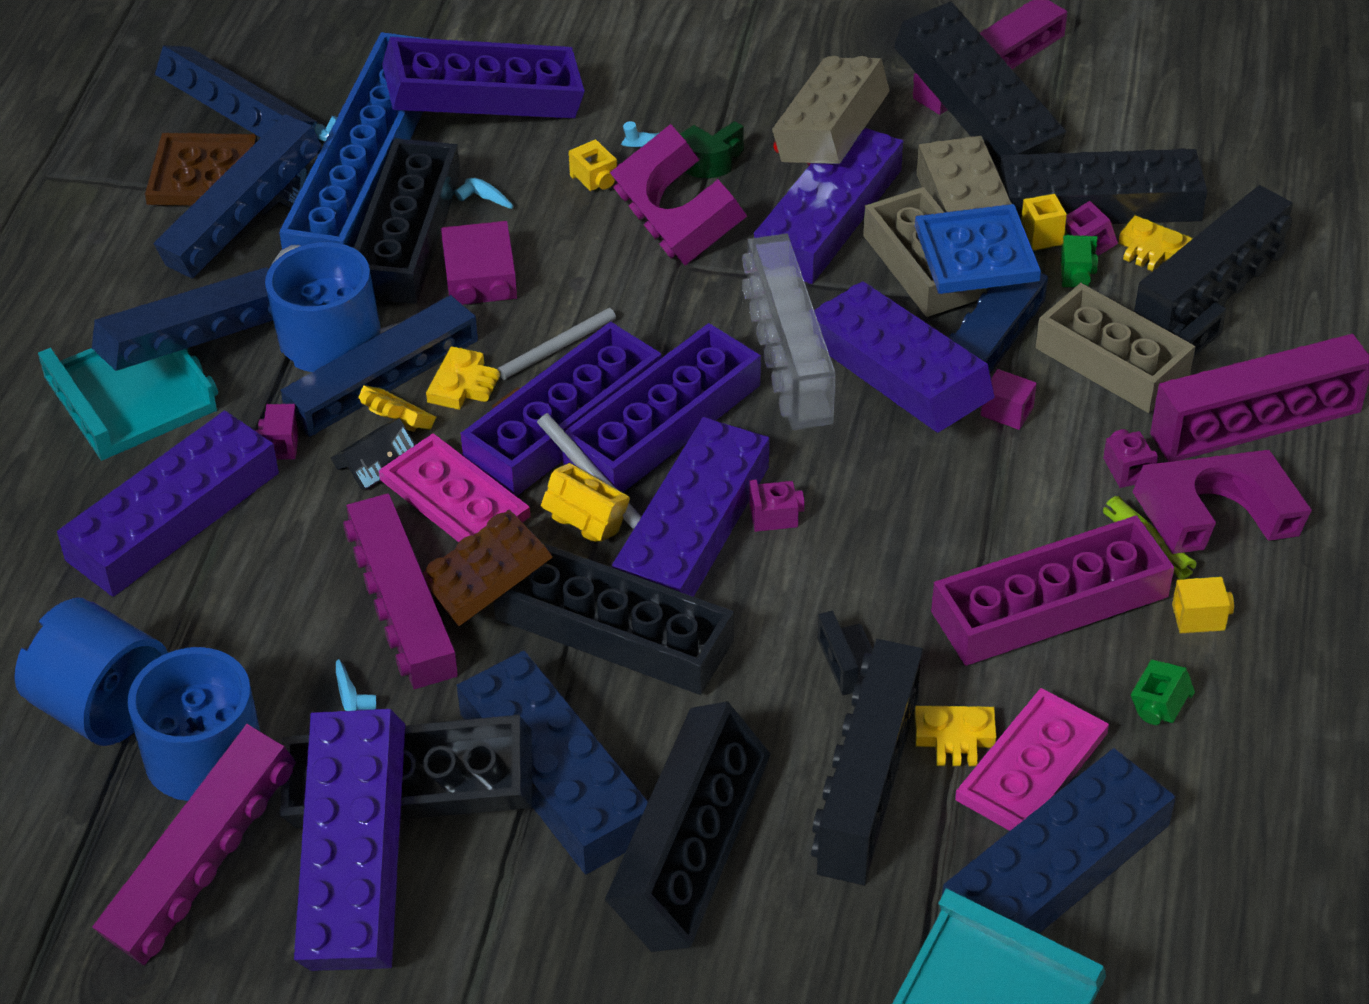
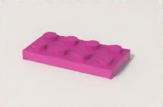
[379,433,531,542]
[955,688,1109,831]

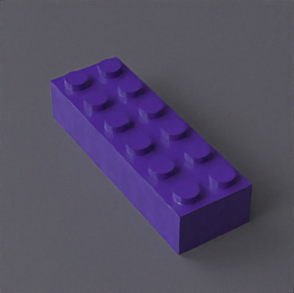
[382,37,585,118]
[754,128,903,284]
[808,281,995,433]
[460,321,662,496]
[562,323,761,493]
[57,410,279,597]
[611,417,769,597]
[294,709,405,971]

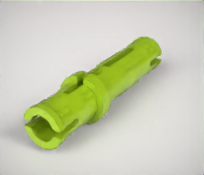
[1103,496,1197,579]

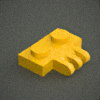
[1118,215,1193,272]
[426,346,501,410]
[358,385,436,432]
[914,706,996,767]

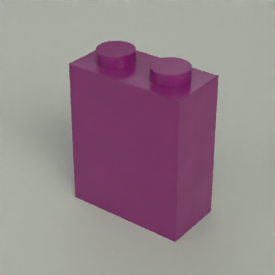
[441,221,517,305]

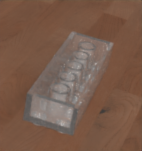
[742,233,836,430]

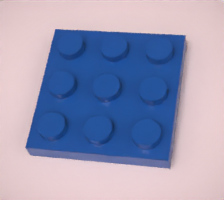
[915,204,1041,294]

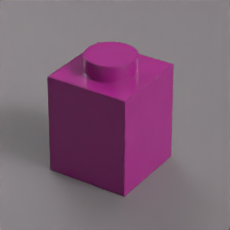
[981,369,1037,430]

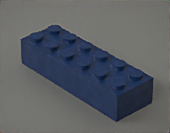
[457,650,648,875]
[940,748,1176,934]

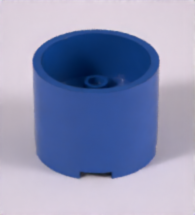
[265,242,381,372]
[15,598,168,746]
[128,647,260,801]

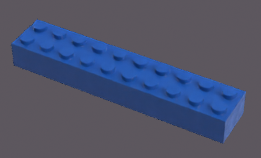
[279,32,428,250]

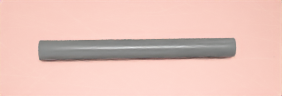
[497,308,616,380]
[537,413,641,530]

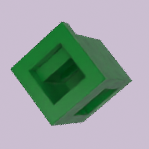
[1060,235,1098,288]
[1131,659,1195,725]

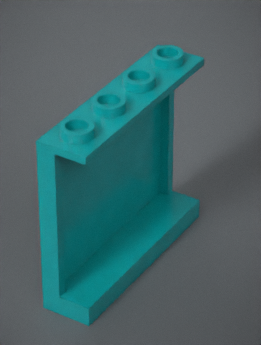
[38,348,218,461]
[892,888,1106,1004]

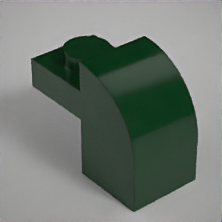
[680,121,744,178]

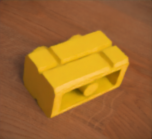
[541,463,630,542]

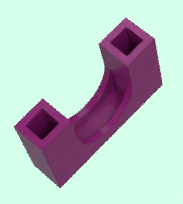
[610,124,747,266]
[1132,450,1312,554]

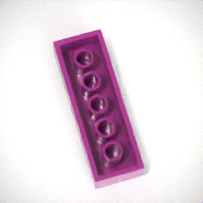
[1150,334,1369,462]
[931,515,1174,666]

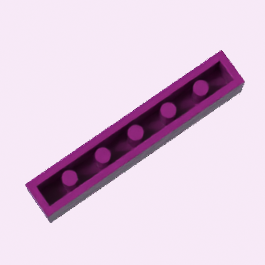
[913,0,1067,115]
[343,493,458,690]
[92,724,297,966]

